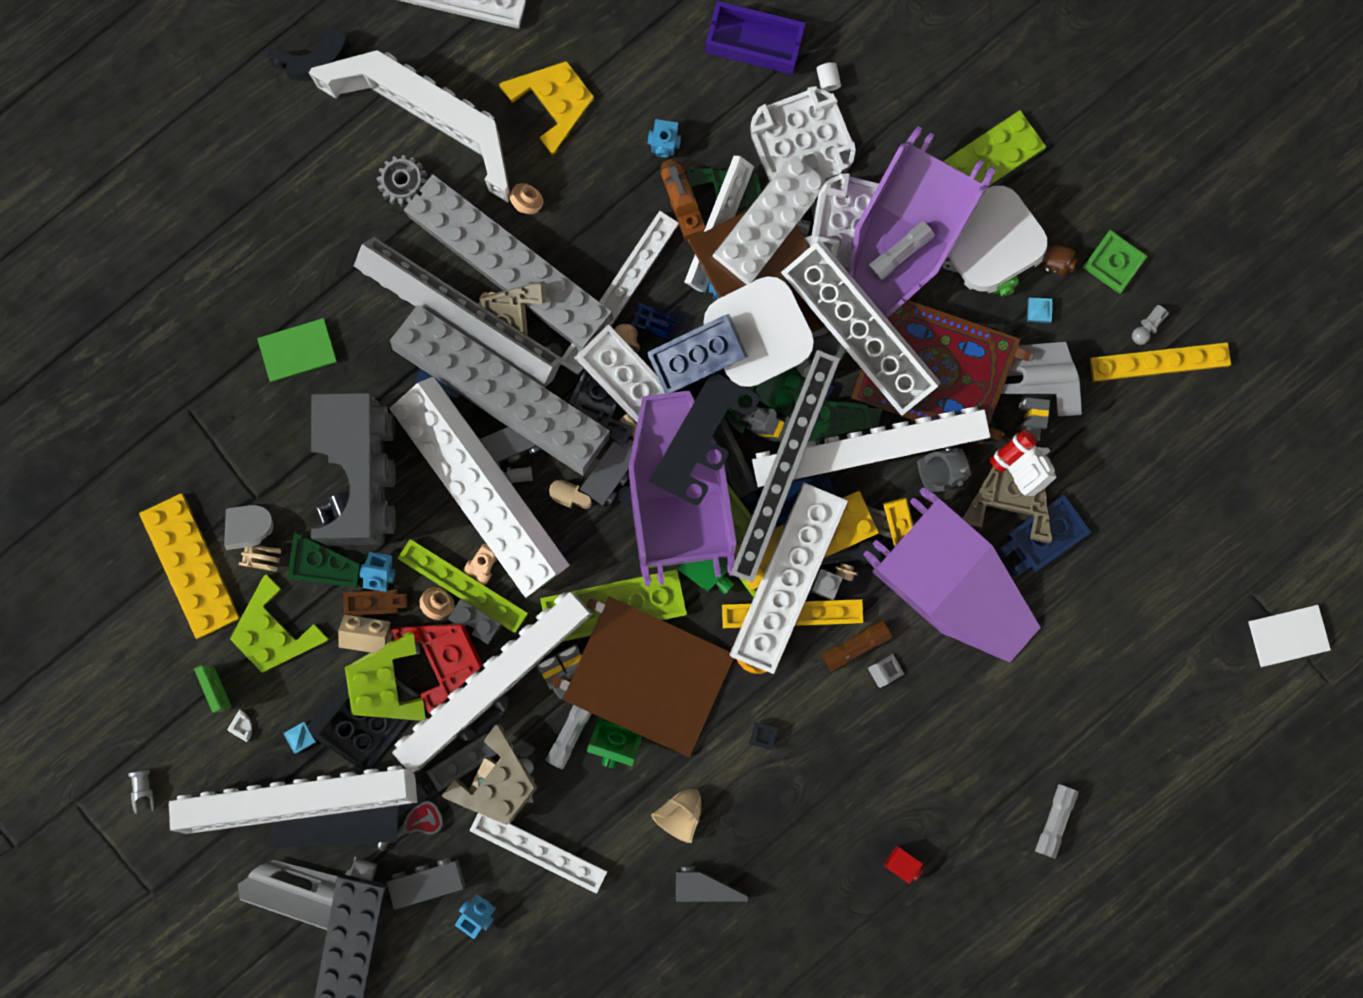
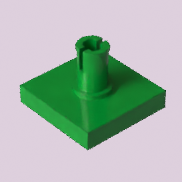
[587,717,642,768]

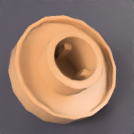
[510,183,543,214]
[419,587,455,621]

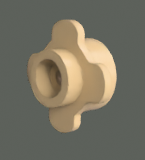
[835,563,858,581]

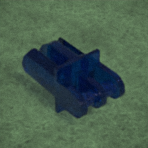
[629,303,677,339]

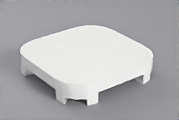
[750,86,856,181]
[811,173,879,271]
[948,186,1047,293]
[704,277,814,387]

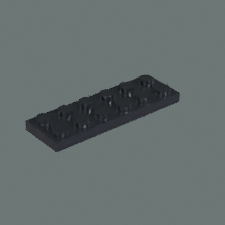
[315,873,386,998]

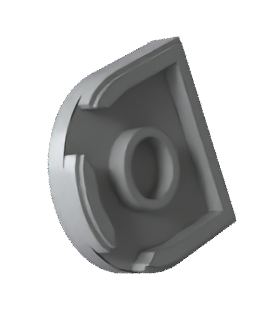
[224,505,273,550]

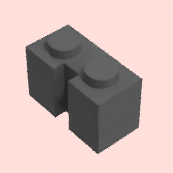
[448,599,503,645]

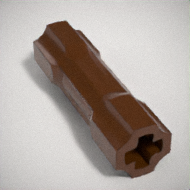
[821,620,892,672]

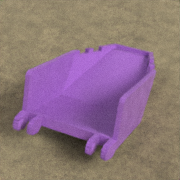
[848,126,996,318]
[629,391,736,586]
[864,488,1040,663]

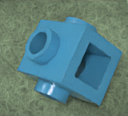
[648,119,681,157]
[360,552,395,592]
[455,895,496,939]

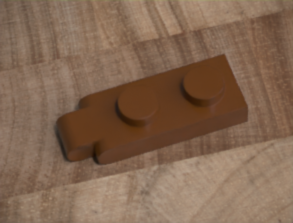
[343,590,408,616]

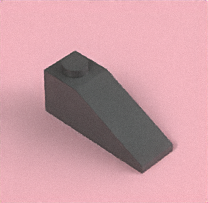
[676,866,748,902]

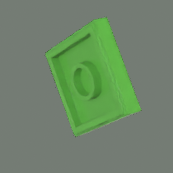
[1082,230,1147,294]
[194,666,232,713]

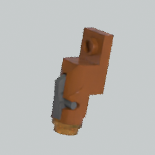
[660,159,706,241]

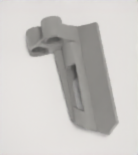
[1001,342,1082,416]
[238,857,377,930]

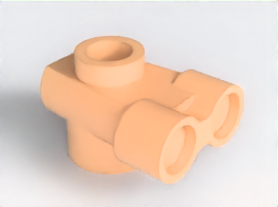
[463,544,497,584]

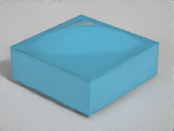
[1027,298,1052,323]
[283,722,317,754]

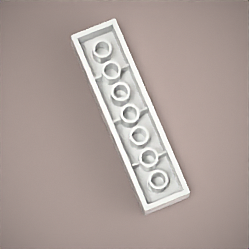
[781,240,940,415]

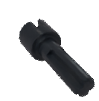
[820,540,882,566]

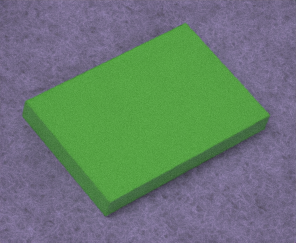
[257,318,338,383]

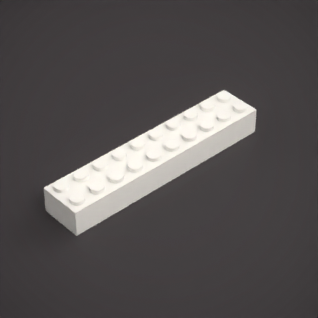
[389,377,570,597]
[752,406,990,487]
[392,592,593,774]
[169,766,417,834]

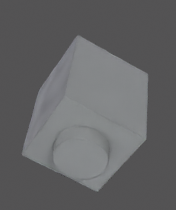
[810,569,842,601]

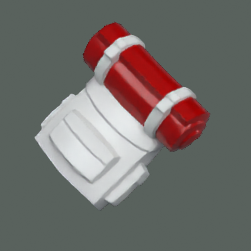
[990,429,1056,496]

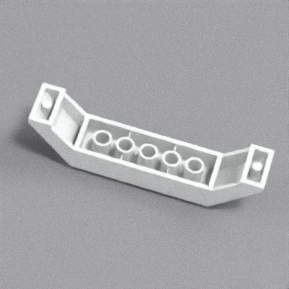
[309,50,510,203]

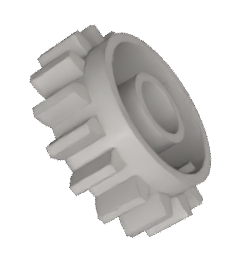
[377,155,427,207]

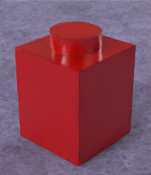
[884,846,923,884]

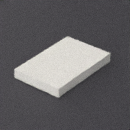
[1248,605,1331,667]

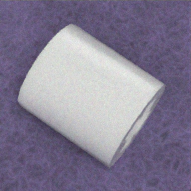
[817,63,841,92]

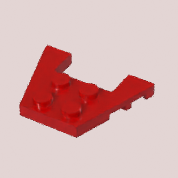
[390,623,483,713]

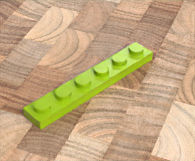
[397,539,528,633]

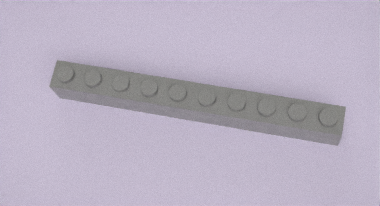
[354,237,563,387]
[731,350,840,583]

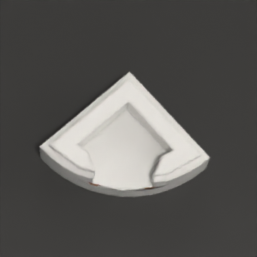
[227,710,252,742]

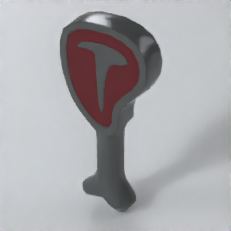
[377,800,443,851]

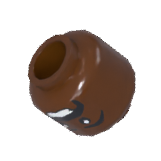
[1042,243,1078,277]

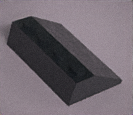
[307,653,422,772]

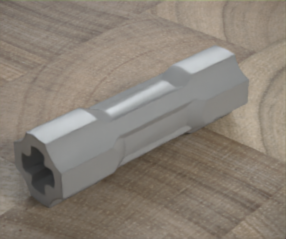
[869,221,935,281]
[545,705,592,769]
[1035,785,1079,859]

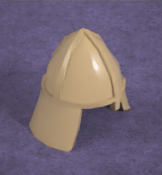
[651,789,701,843]

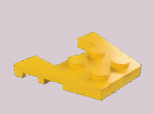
[499,61,594,156]

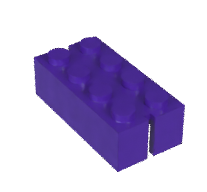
[705,1,805,75]

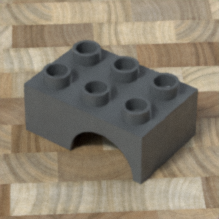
[311,393,396,546]

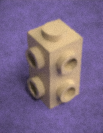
[339,615,393,653]

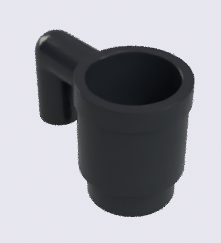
[316,491,350,525]

